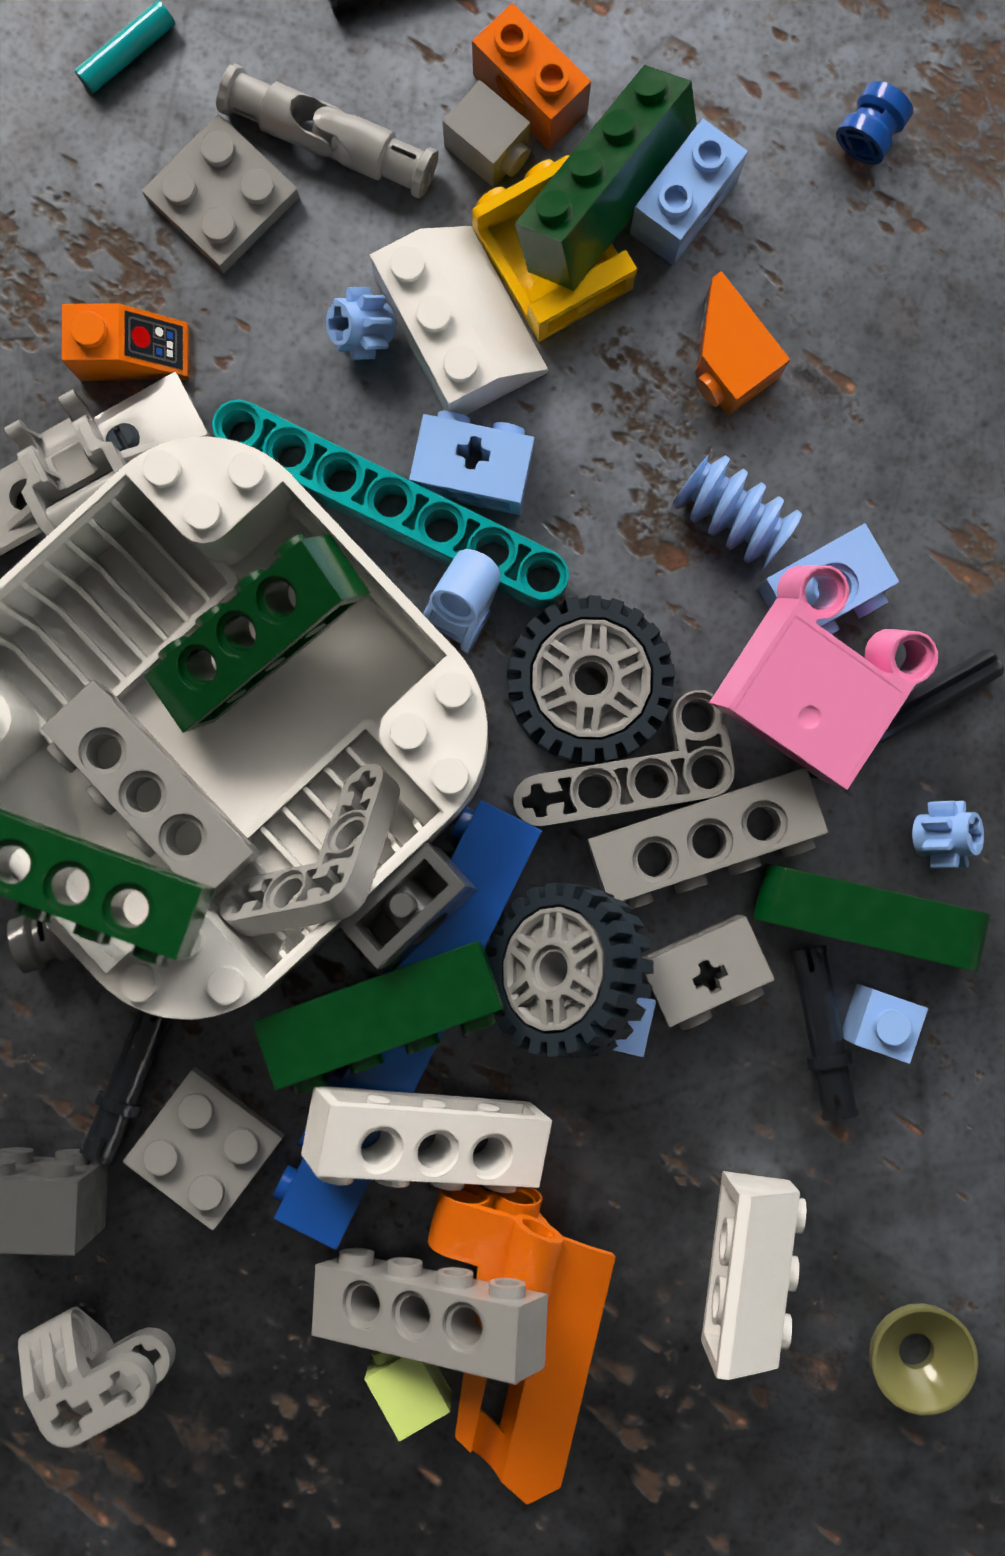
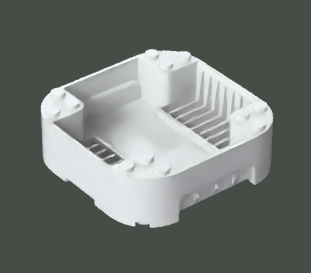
[0,437,488,1019]

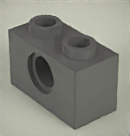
[338,841,478,970]

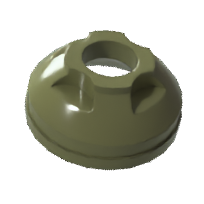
[869,1303,978,1415]

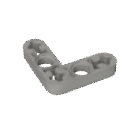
[220,764,400,937]

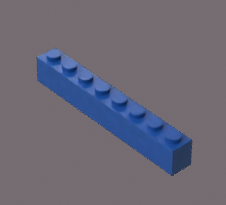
[272,800,542,1250]

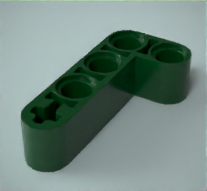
[753,864,991,972]

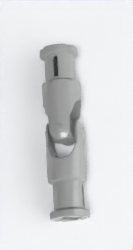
[216,63,439,199]

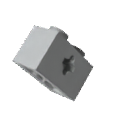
[642,914,775,1030]

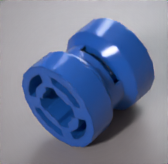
[836,81,914,165]

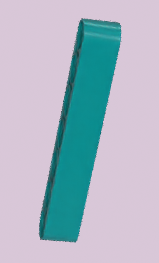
[212,399,569,609]

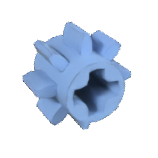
[326,287,396,360]
[912,801,984,869]

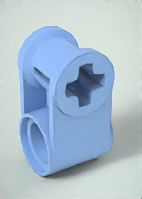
[423,549,501,654]

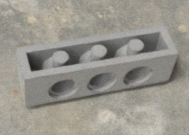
[41,680,262,901]
[585,767,829,910]
[312,1248,548,1384]

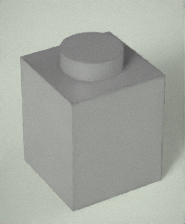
[442,80,531,188]

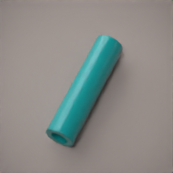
[74,0,176,94]

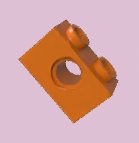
[472,3,591,150]

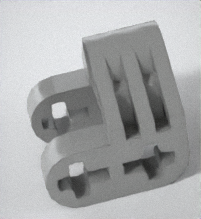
[18,1307,176,1448]

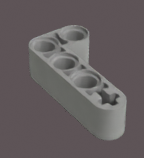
[513,690,734,827]

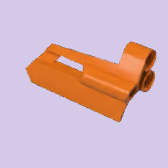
[428,1184,616,1505]

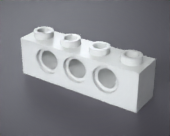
[301,1086,552,1193]

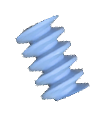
[672,455,802,569]

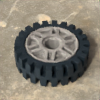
[507,595,675,765]
[487,883,654,1059]

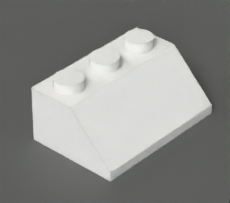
[370,226,548,415]
[701,1171,806,1380]

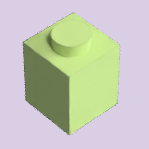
[364,1350,452,1442]

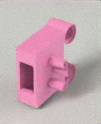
[709,565,938,790]

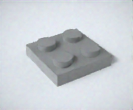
[141,113,300,274]
[123,1067,285,1231]

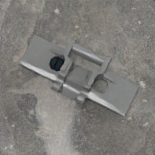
[0,371,211,555]

